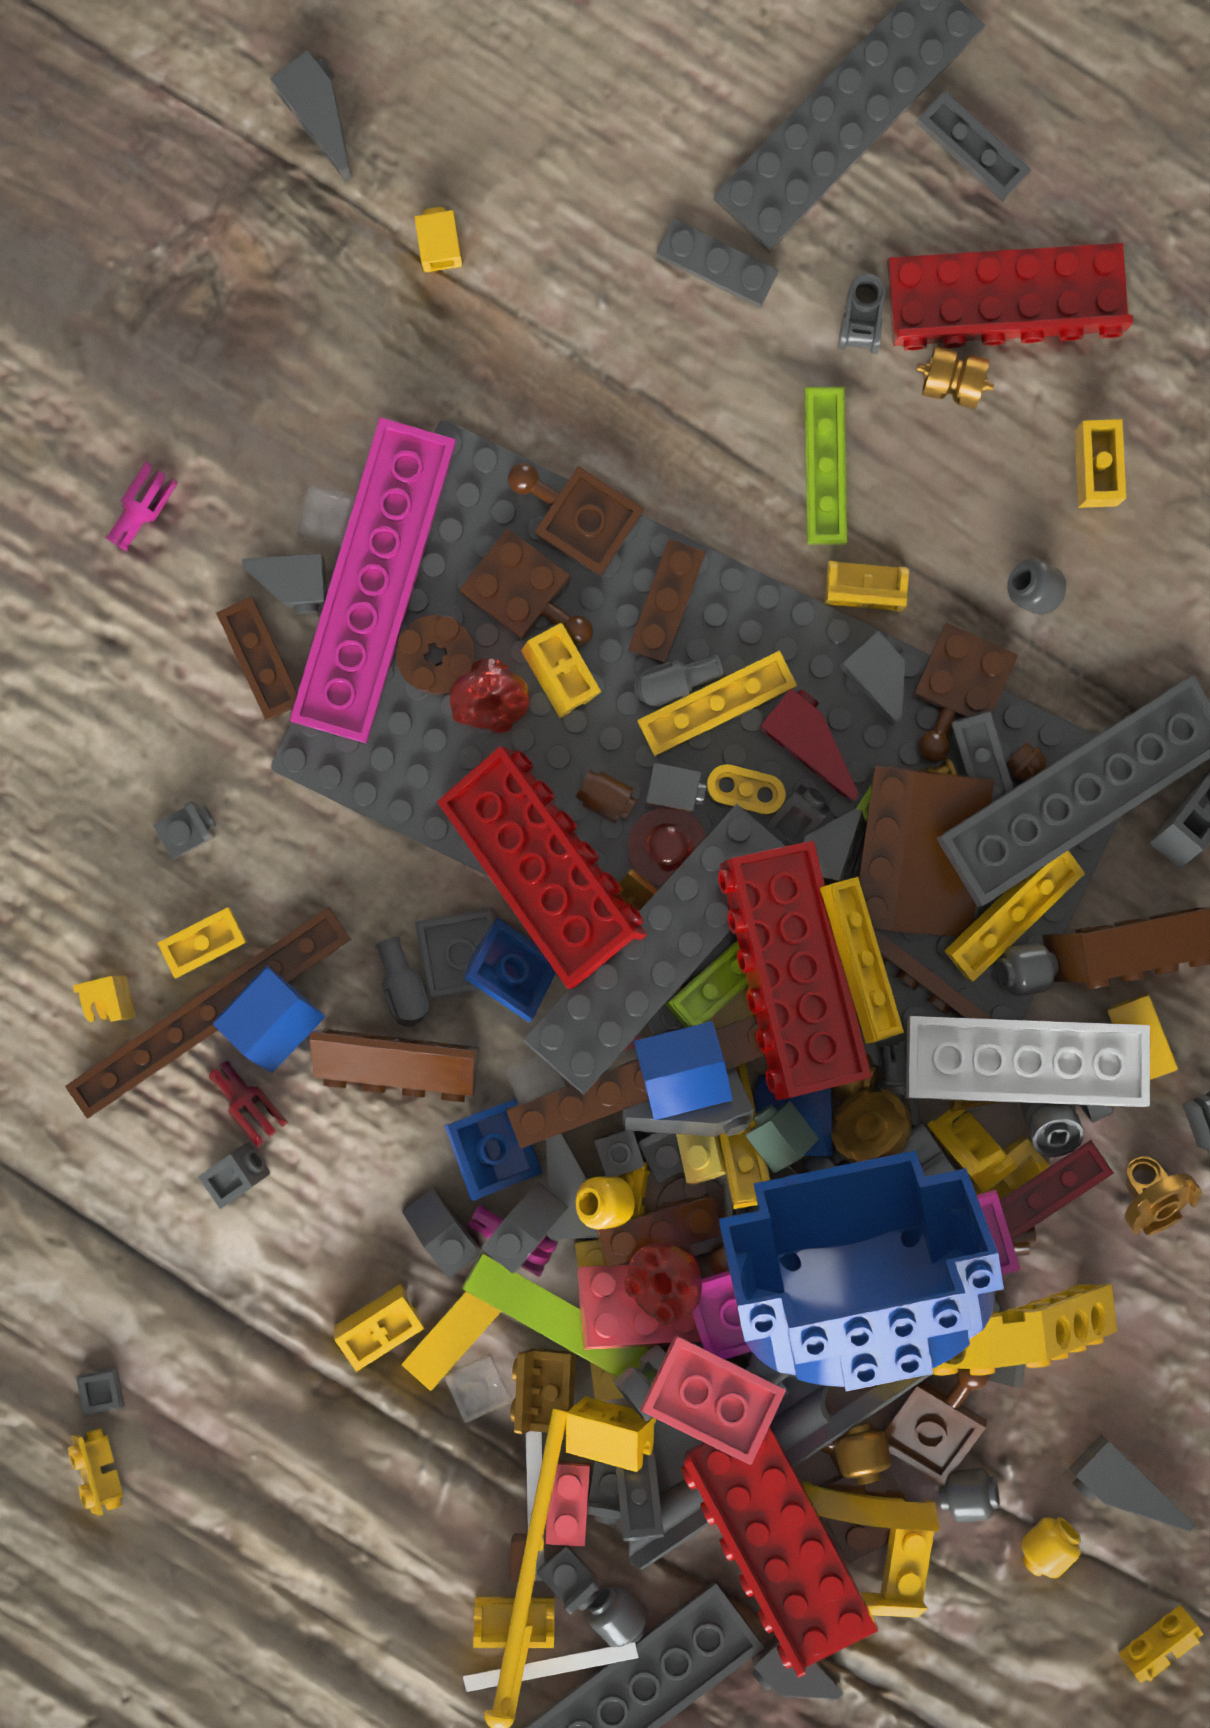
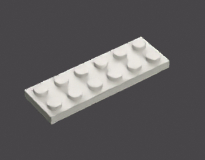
[906,1016,1150,1107]

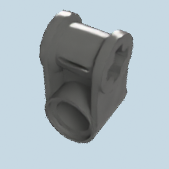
[838,274,885,354]

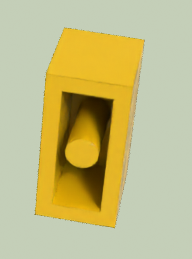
[1074,419,1126,508]

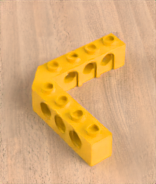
[933,1284,1118,1375]

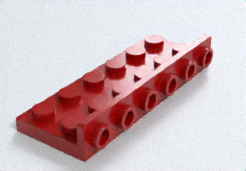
[887,243,1133,351]
[437,746,648,989]
[718,840,872,1100]
[681,1425,878,1678]

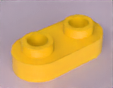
[707,764,786,815]

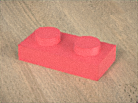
[545,1461,590,1547]

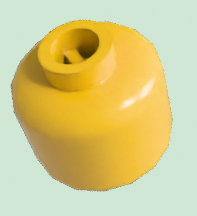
[575,1176,635,1230]
[1021,1517,1081,1578]

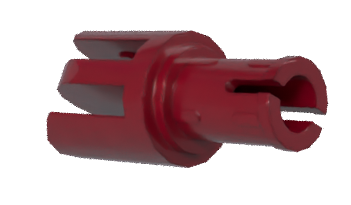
[209,1060,289,1148]

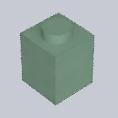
[745,1101,819,1173]

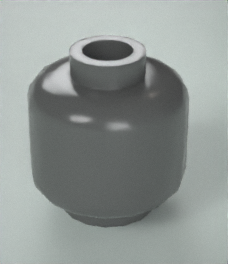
[1007,558,1066,615]
[995,941,1059,997]
[939,1468,1000,1523]
[588,1586,647,1647]

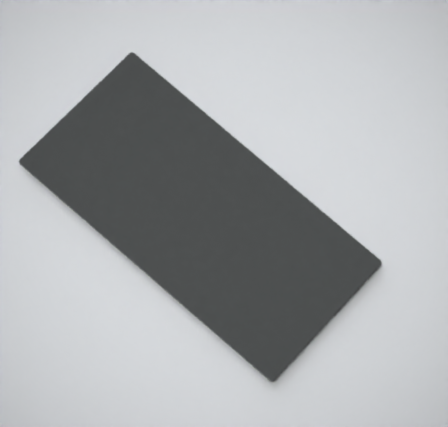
[271,421,1120,1112]

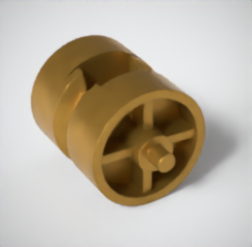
[916,345,994,409]

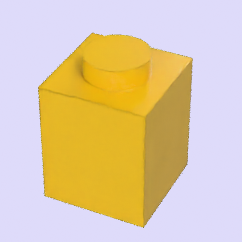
[414,207,462,273]

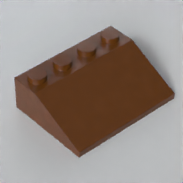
[858,764,994,937]
[310,1029,480,1102]

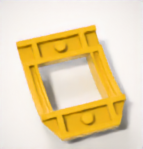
[802,1481,940,1617]

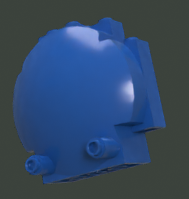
[719,1150,1004,1391]

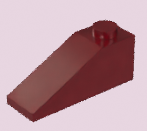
[759,689,859,803]

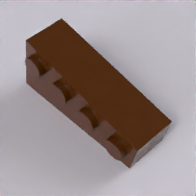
[1042,907,1210,989]

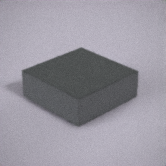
[76,1367,125,1416]

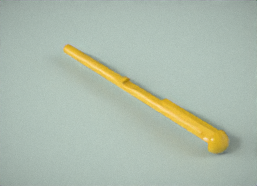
[484,1408,568,1728]

